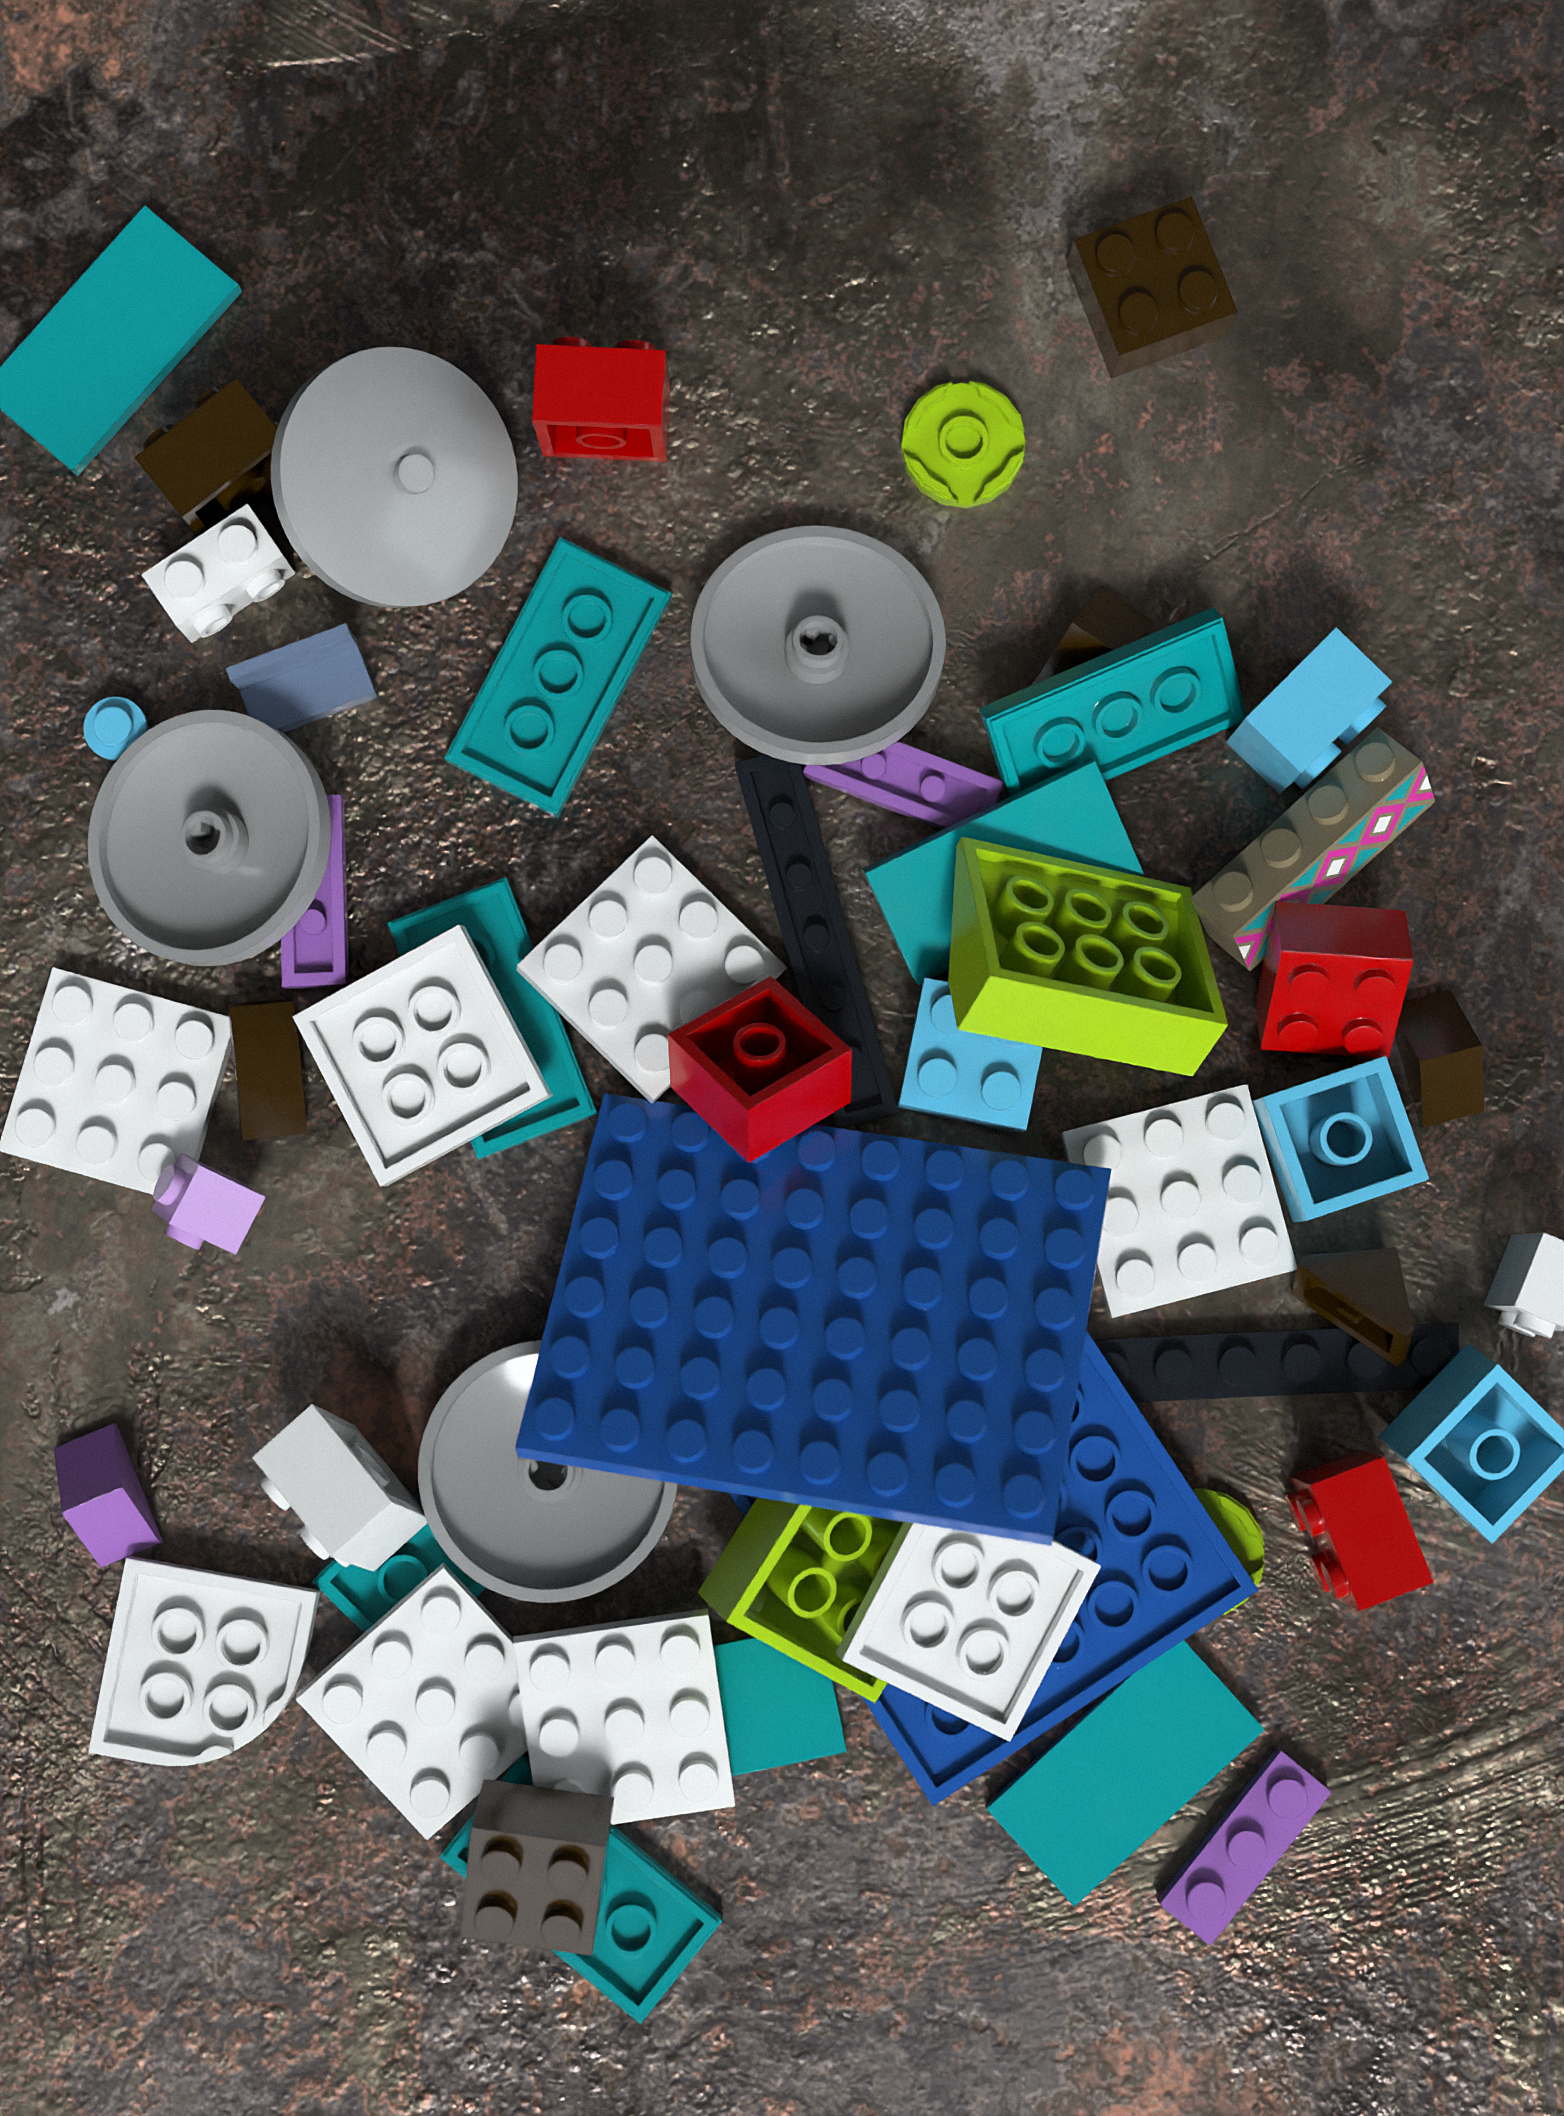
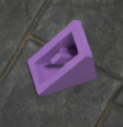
[54,1423,163,1568]

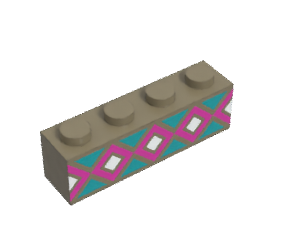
[1190,727,1435,971]

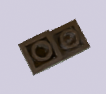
[228,998,307,1141]

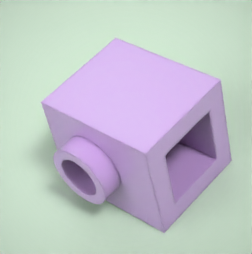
[151,1153,266,1255]

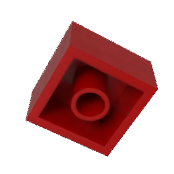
[532,337,671,462]
[1256,901,1414,1059]
[668,976,852,1163]
[1285,1449,1434,1611]

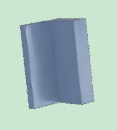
[226,623,378,733]

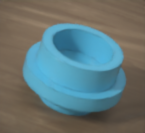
[83,697,148,761]

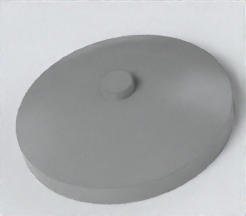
[271,347,518,608]
[691,526,946,765]
[88,710,331,966]
[418,1340,678,1603]

